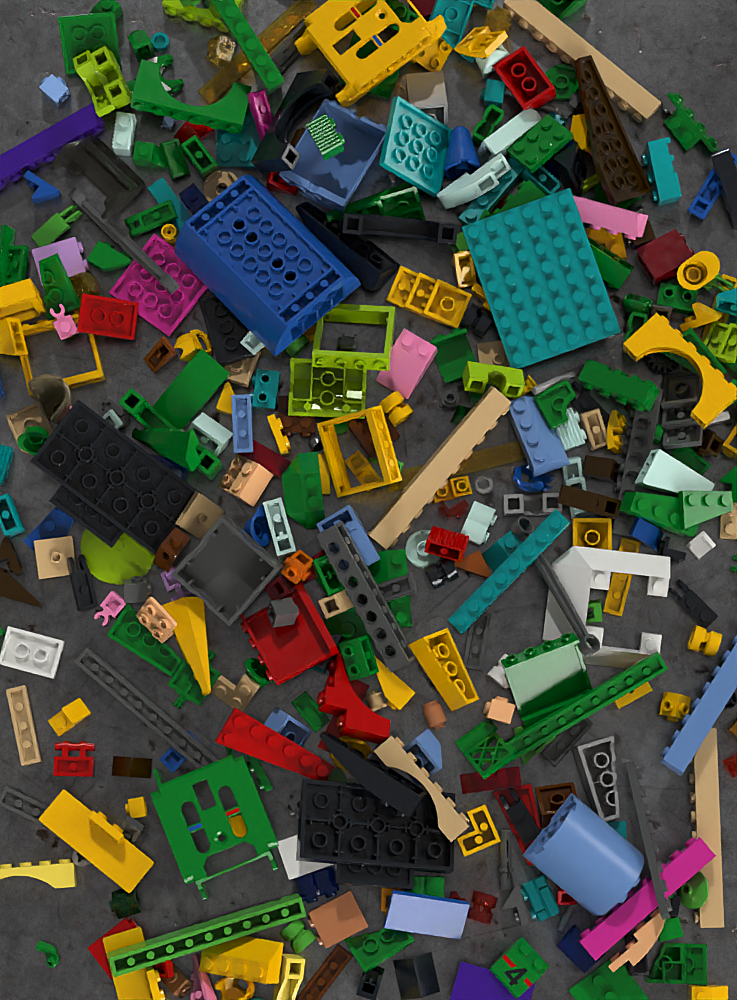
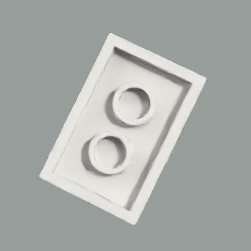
[0,626,65,679]

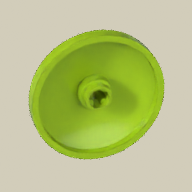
[80,529,155,585]

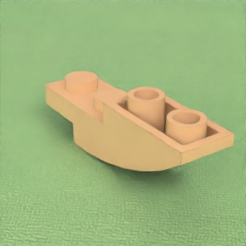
[608,908,666,972]

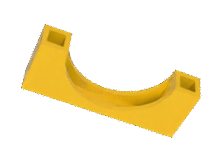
[622,313,737,429]

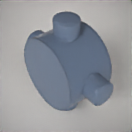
[161,116,176,131]

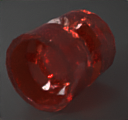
[467,890,498,925]

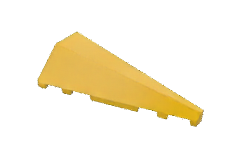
[162,597,211,695]

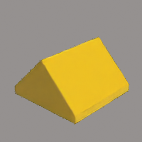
[572,518,612,550]

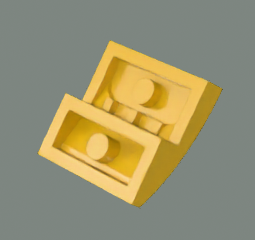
[454,26,508,58]

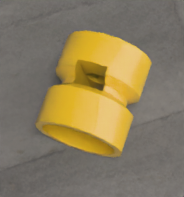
[378,391,414,427]
[688,625,722,658]

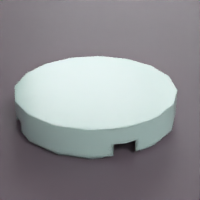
[405,530,441,568]

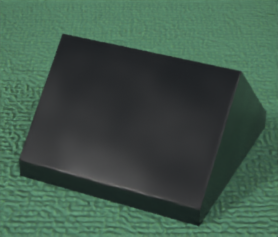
[553,142,587,197]
[393,952,440,1000]

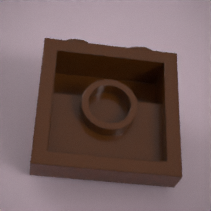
[277,396,316,438]

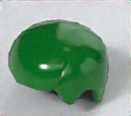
[623,293,653,314]

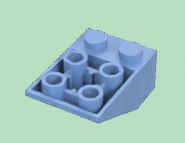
[316,505,381,566]

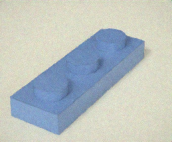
[231,394,254,453]

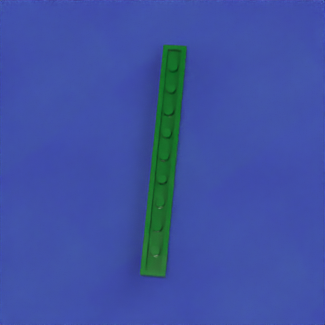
[489,651,668,768]

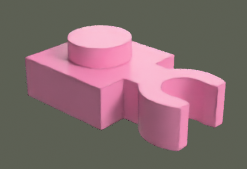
[50,304,79,340]
[94,590,127,626]

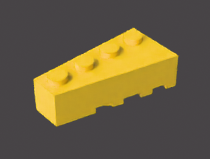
[408,628,479,711]

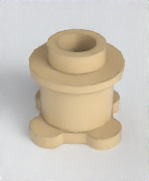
[364,690,387,712]

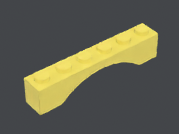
[0,859,78,888]
[272,954,305,1000]

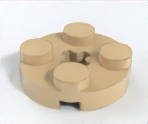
[204,171,238,203]

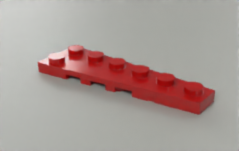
[215,707,335,781]

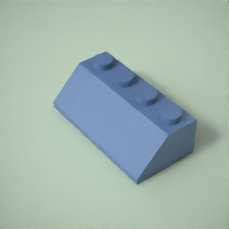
[507,396,570,477]

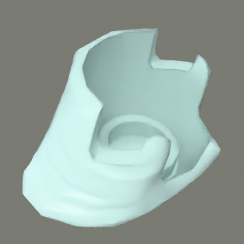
[475,44,510,79]

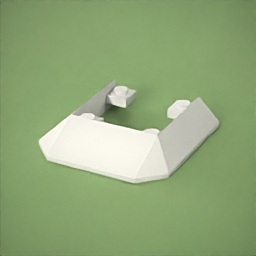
[542,546,670,669]

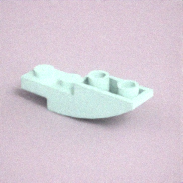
[437,153,511,209]

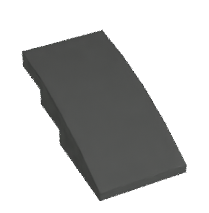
[661,371,703,450]

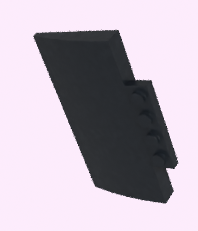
[29,399,201,556]
[296,779,455,890]

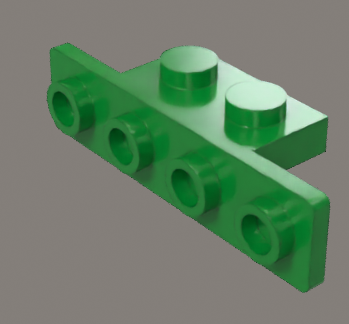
[664,92,719,153]
[0,225,29,287]

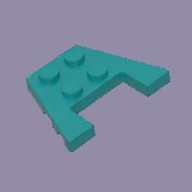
[429,0,495,63]

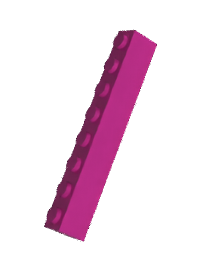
[578,837,716,961]

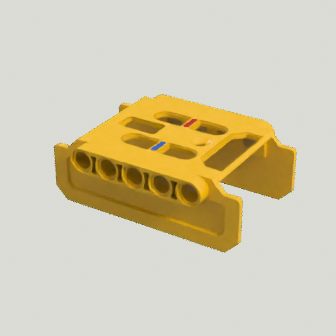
[294,0,447,108]

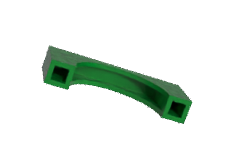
[205,0,285,97]
[131,59,252,134]
[118,388,223,482]

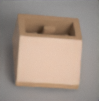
[217,454,273,507]

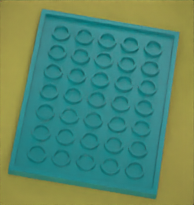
[461,188,621,369]

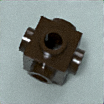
[691,428,724,458]

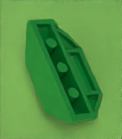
[282,451,325,530]

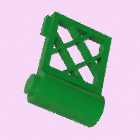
[455,719,516,780]

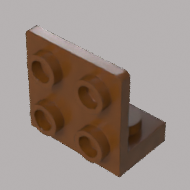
[348,412,400,458]

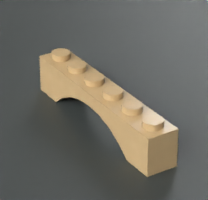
[374,736,469,842]

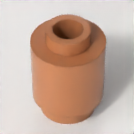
[423,700,447,730]

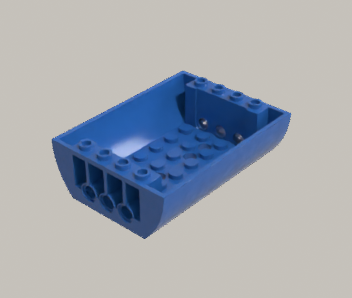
[175,175,361,357]

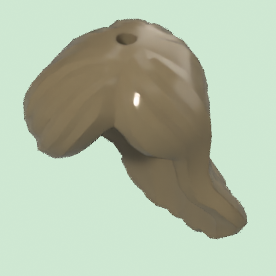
[28,374,72,424]

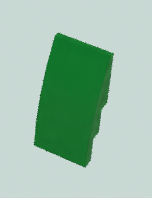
[152,348,231,430]

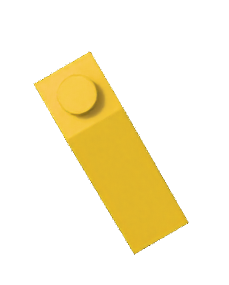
[375,657,415,711]

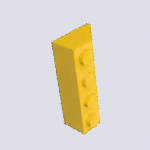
[199,936,284,984]

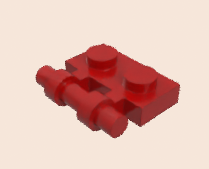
[53,741,95,777]

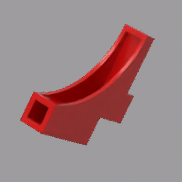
[317,653,391,745]

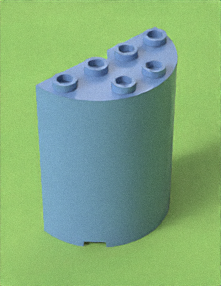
[279,99,387,211]
[523,793,645,916]

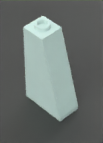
[477,109,542,167]
[634,449,715,497]

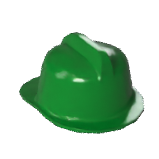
[17,426,49,456]
[245,658,275,688]

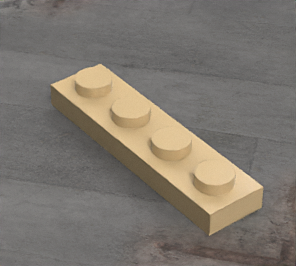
[6,685,42,766]

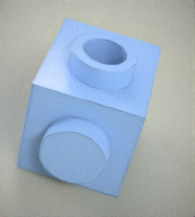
[39,74,71,107]

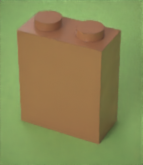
[307,890,368,948]

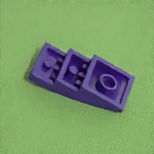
[449,961,536,1000]

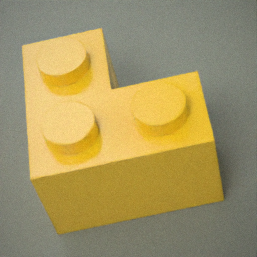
[456,804,501,857]

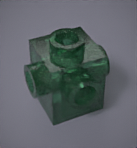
[109,888,141,919]

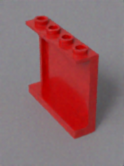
[240,582,339,686]

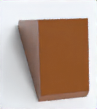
[144,336,178,374]
[454,550,491,579]

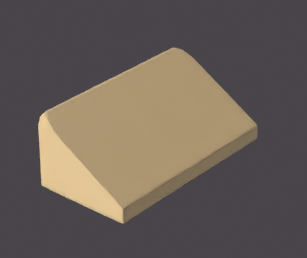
[578,408,607,451]

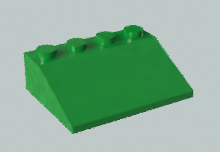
[356,549,412,630]

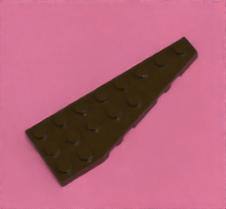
[574,55,652,205]

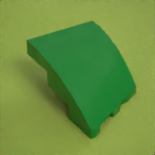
[646,943,708,985]

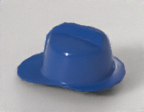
[244,505,272,547]

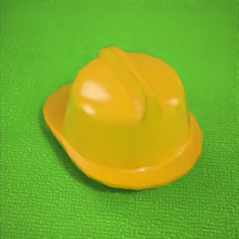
[677,251,720,290]

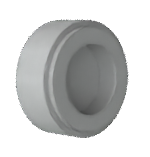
[474,475,493,495]

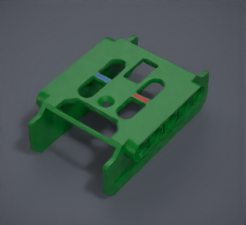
[150,746,279,900]

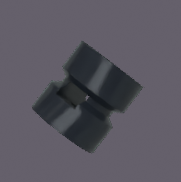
[460,303,494,338]
[424,558,459,590]

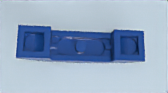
[687,149,737,220]

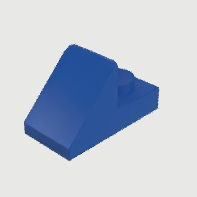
[24,170,62,204]

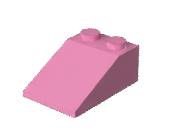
[376,328,438,400]

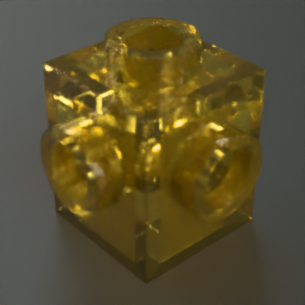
[483,5,512,33]
[205,35,236,67]

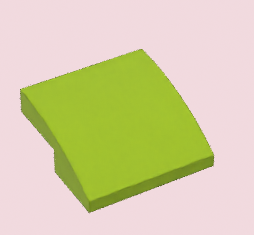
[704,321,737,363]

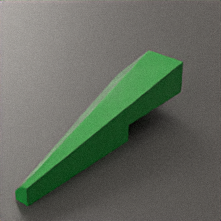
[326,182,426,222]
[132,428,202,472]

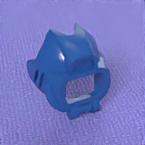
[512,464,554,492]

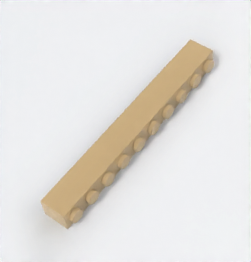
[502,0,661,125]
[367,386,511,550]
[688,728,724,928]

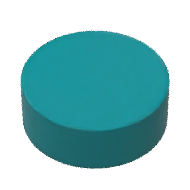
[151,32,170,52]

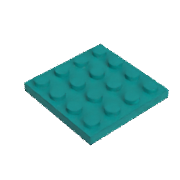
[379,96,452,197]

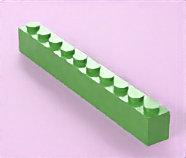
[107,893,306,977]

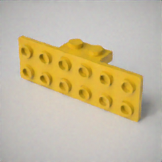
[39,790,154,893]
[103,927,166,1000]

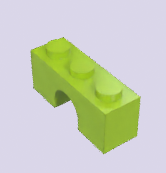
[89,46,132,110]
[462,361,525,398]

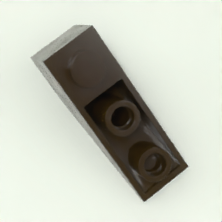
[557,484,622,519]

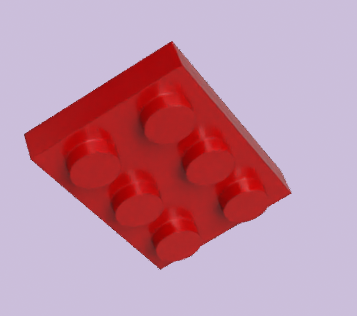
[76,293,139,340]

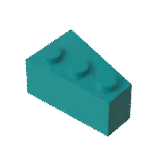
[641,137,682,206]

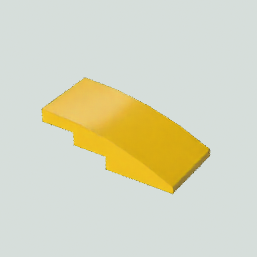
[385,266,472,329]

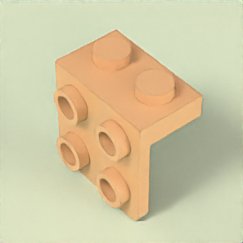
[136,597,177,643]

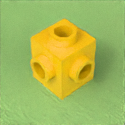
[660,691,691,722]

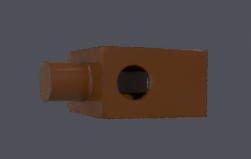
[153,527,191,573]

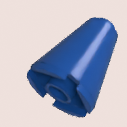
[444,126,481,180]

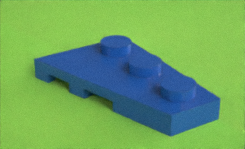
[23,507,74,551]

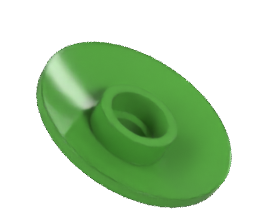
[677,871,709,909]

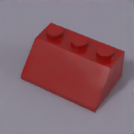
[493,46,556,110]

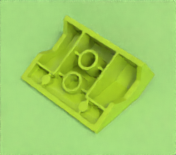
[288,358,367,419]

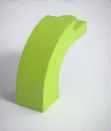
[73,50,116,118]

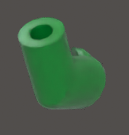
[36,940,59,968]

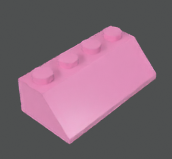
[573,195,648,240]

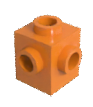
[281,550,313,584]

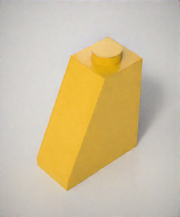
[0,318,28,356]

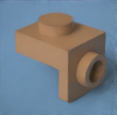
[160,964,193,999]

